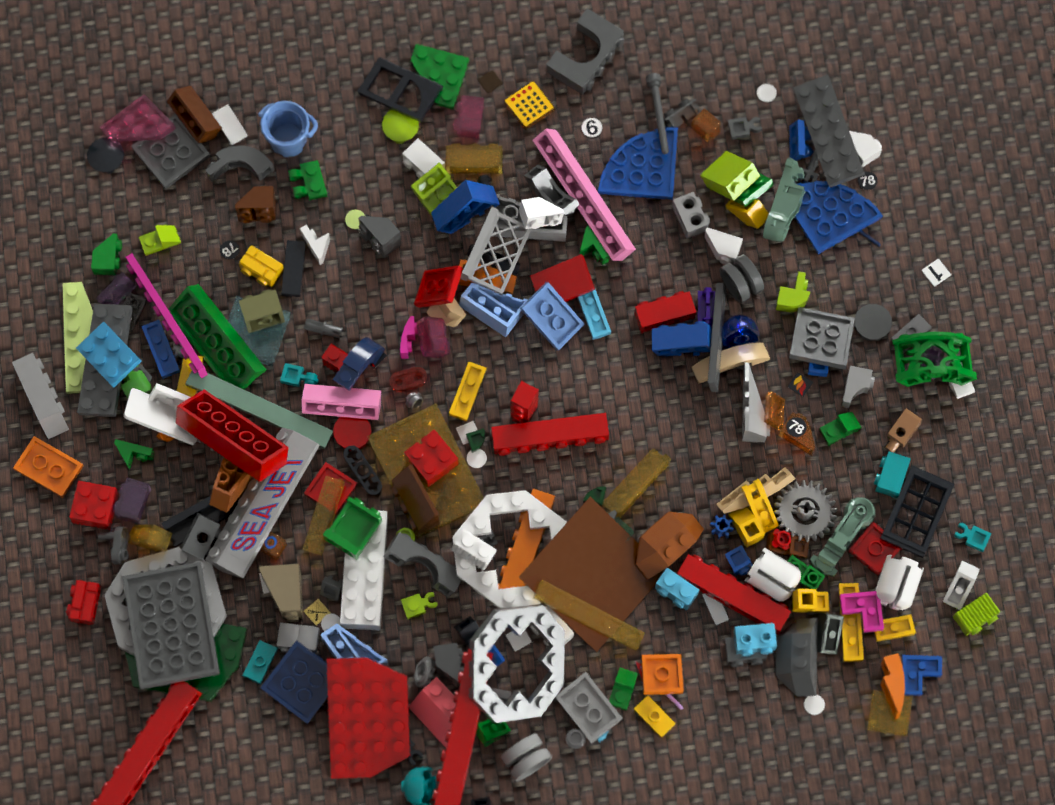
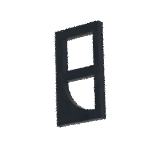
[357,57,443,123]

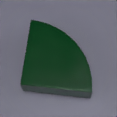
[466,428,485,453]
[583,486,606,507]

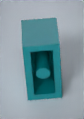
[874,451,911,499]

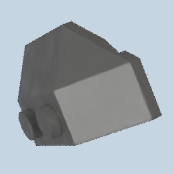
[775,618,818,697]

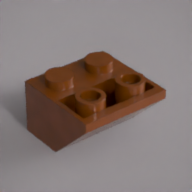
[235,186,276,223]

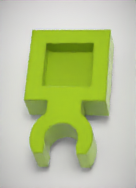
[401,592,438,619]

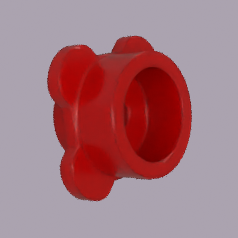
[771,529,791,550]

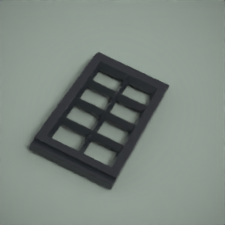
[880,465,954,558]

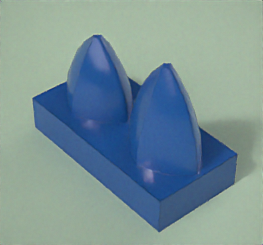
[789,120,814,161]

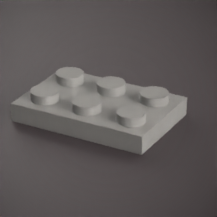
[555,672,622,743]

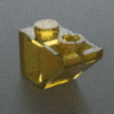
[128,524,172,552]

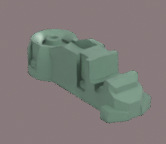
[763,158,805,242]
[810,497,875,577]

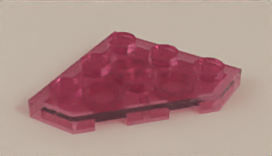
[100,95,176,142]

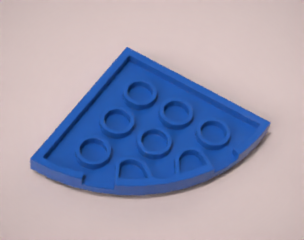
[598,127,678,200]
[794,181,883,254]

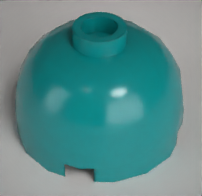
[401,767,436,805]

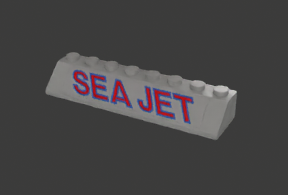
[205,428,320,578]

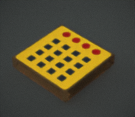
[503,80,555,130]

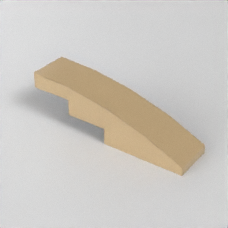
[716,467,795,514]

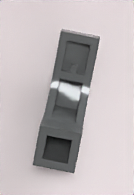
[205,145,274,182]
[524,165,580,216]

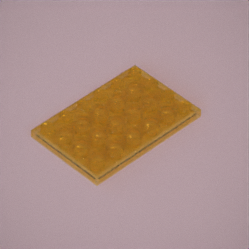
[367,404,484,539]

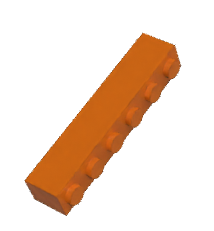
[498,489,555,589]

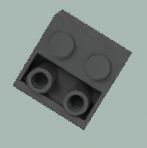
[358,216,402,258]
[433,643,464,689]

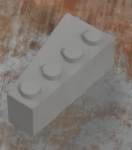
[492,194,567,242]
[12,353,69,439]

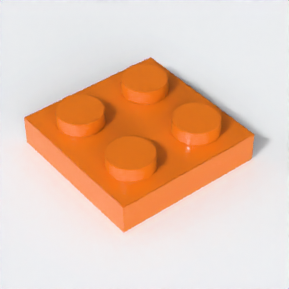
[641,654,684,695]

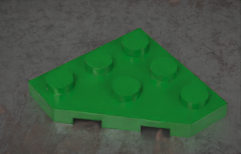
[411,44,469,110]

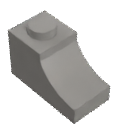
[841,366,875,408]

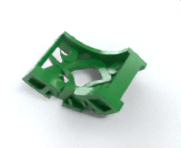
[892,332,977,387]

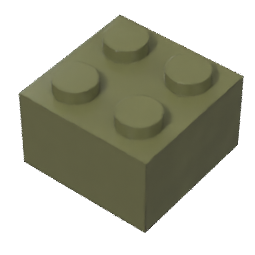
[239,289,285,333]

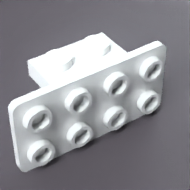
[124,383,197,445]

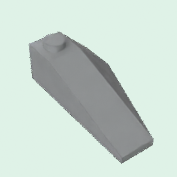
[742,363,770,442]

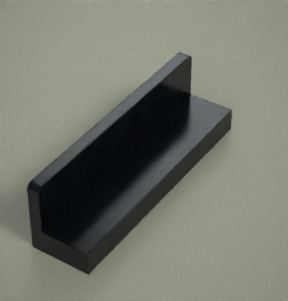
[161,496,238,547]

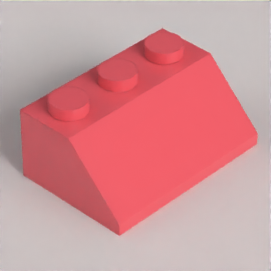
[409,677,456,749]

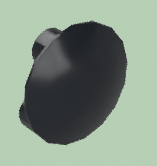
[87,137,124,174]

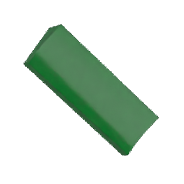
[168,284,267,390]

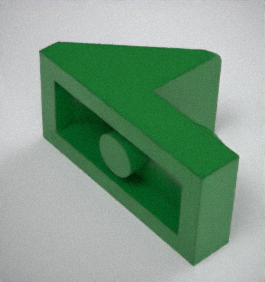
[580,226,609,265]
[819,412,862,446]
[114,439,155,470]
[609,667,639,711]
[476,719,511,747]

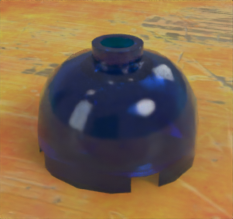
[722,315,760,349]

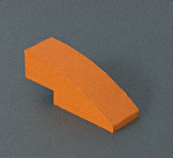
[880,653,905,719]

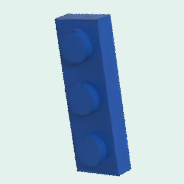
[142,320,180,379]

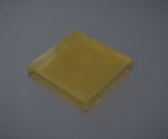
[867,690,912,736]

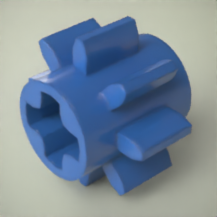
[710,514,734,539]

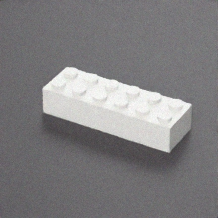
[340,510,388,630]

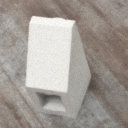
[519,197,564,229]

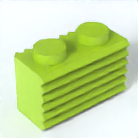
[953,593,1000,636]

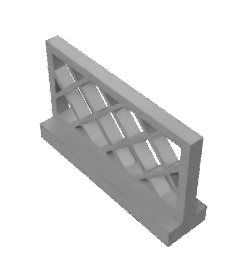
[460,207,532,295]

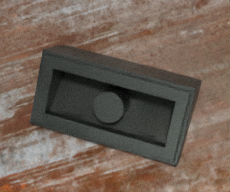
[817,612,844,655]

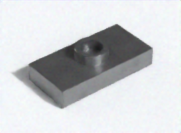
[891,314,932,353]

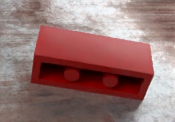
[634,291,696,333]
[511,381,539,424]

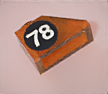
[779,412,815,456]

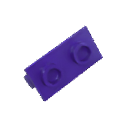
[698,287,715,328]

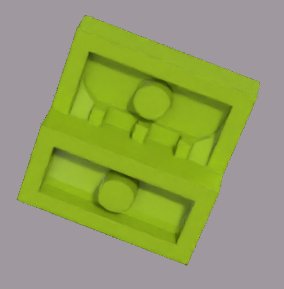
[411,162,458,216]

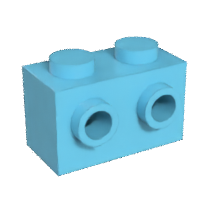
[655,568,699,610]
[733,623,777,656]

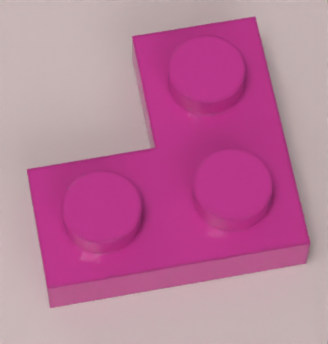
[839,591,884,632]

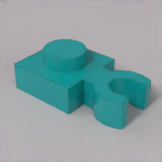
[954,523,991,552]

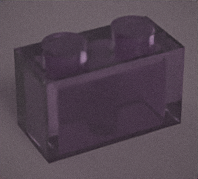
[113,478,151,525]

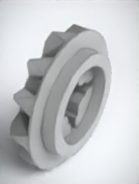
[414,656,435,688]

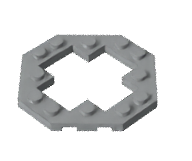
[105,547,227,656]

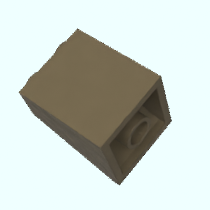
[259,564,303,622]

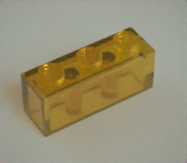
[446,143,502,174]

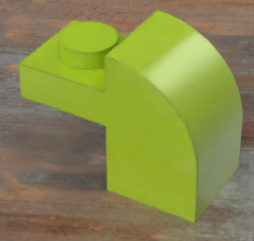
[776,271,810,312]

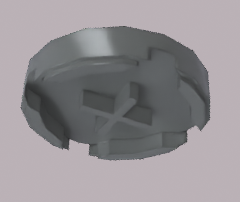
[854,304,892,341]

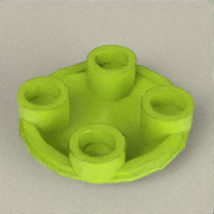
[382,108,419,144]

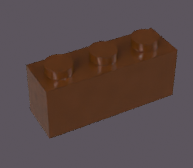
[167,86,222,144]

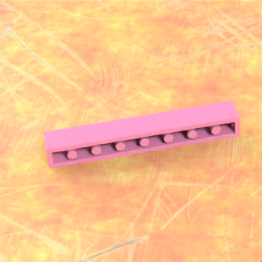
[533,129,636,261]

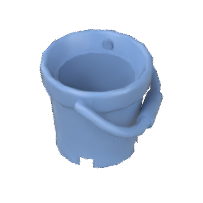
[258,101,318,157]

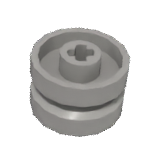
[501,734,552,782]

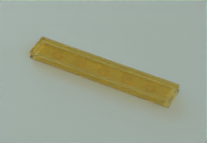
[533,580,645,651]

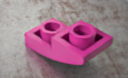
[400,316,419,359]

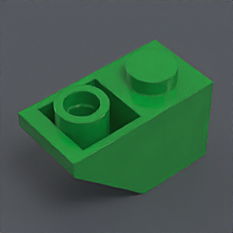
[91,233,122,276]

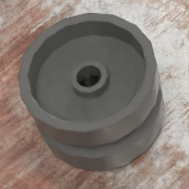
[719,254,764,303]

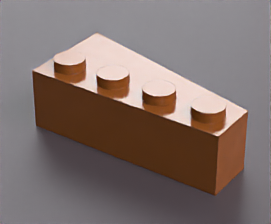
[209,458,253,512]

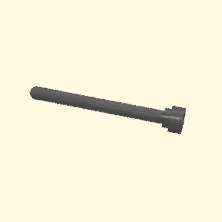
[646,73,669,155]

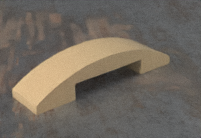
[692,343,770,384]

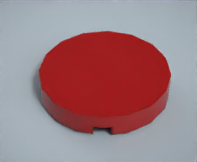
[333,417,372,451]

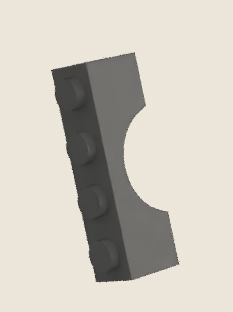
[383,532,461,598]

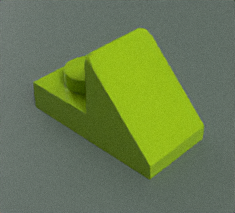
[139,225,181,256]

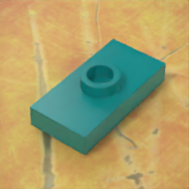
[243,640,278,684]

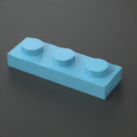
[577,290,611,340]

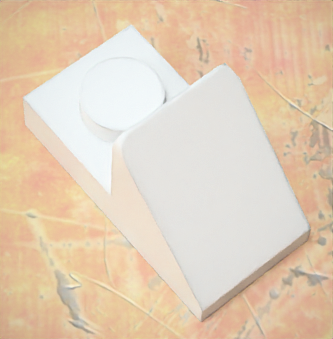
[300,225,330,265]

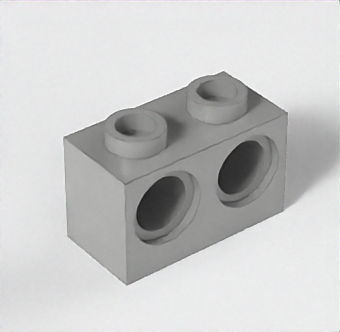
[672,192,710,239]

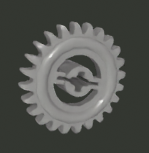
[774,480,837,542]

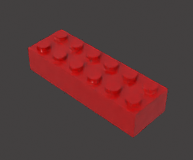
[176,389,289,482]

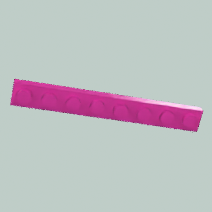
[126,253,208,378]

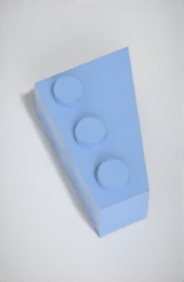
[459,283,528,337]
[320,623,387,666]

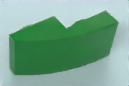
[787,555,825,590]

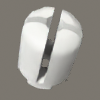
[745,548,801,602]
[875,555,924,610]

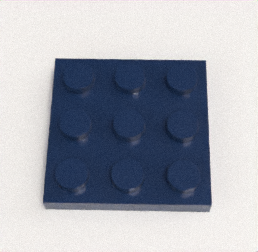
[260,640,328,724]

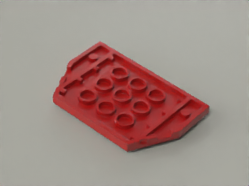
[327,657,410,779]

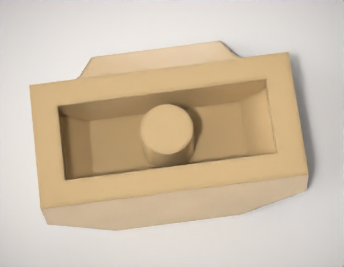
[427,298,466,328]

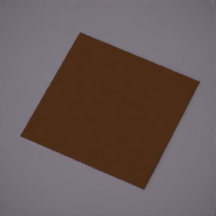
[519,496,665,652]

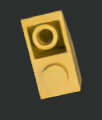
[728,507,765,548]

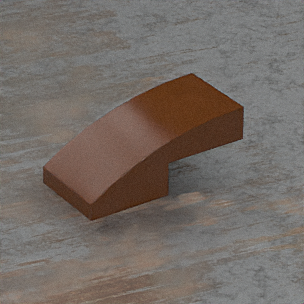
[766,532,809,558]

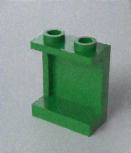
[323,497,382,560]

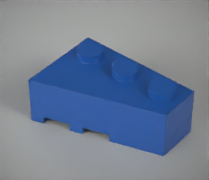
[431,180,500,234]
[652,321,712,356]

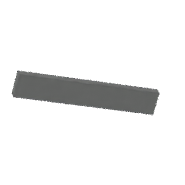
[708,283,727,392]

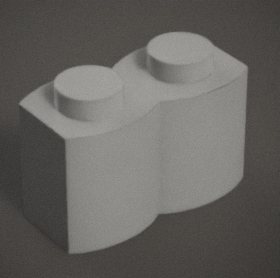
[277,623,320,653]

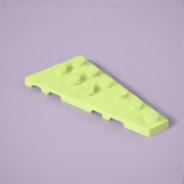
[63,282,122,394]

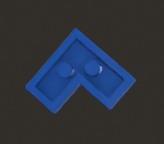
[902,655,942,696]

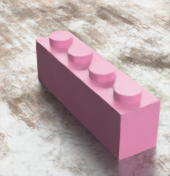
[302,384,381,420]

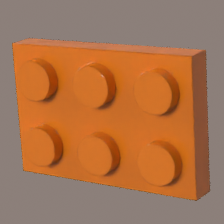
[13,436,84,498]

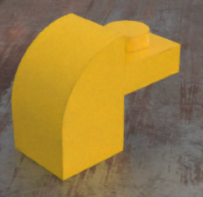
[792,589,829,613]

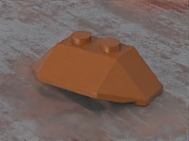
[635,512,704,579]

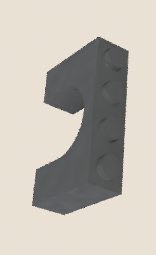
[546,8,625,95]

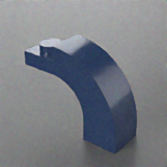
[333,337,385,391]

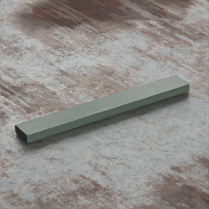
[185,371,333,449]

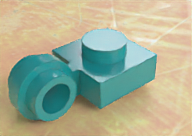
[280,363,319,387]

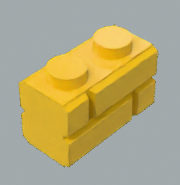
[239,245,284,287]

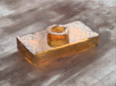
[764,390,785,431]

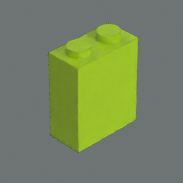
[700,151,760,201]

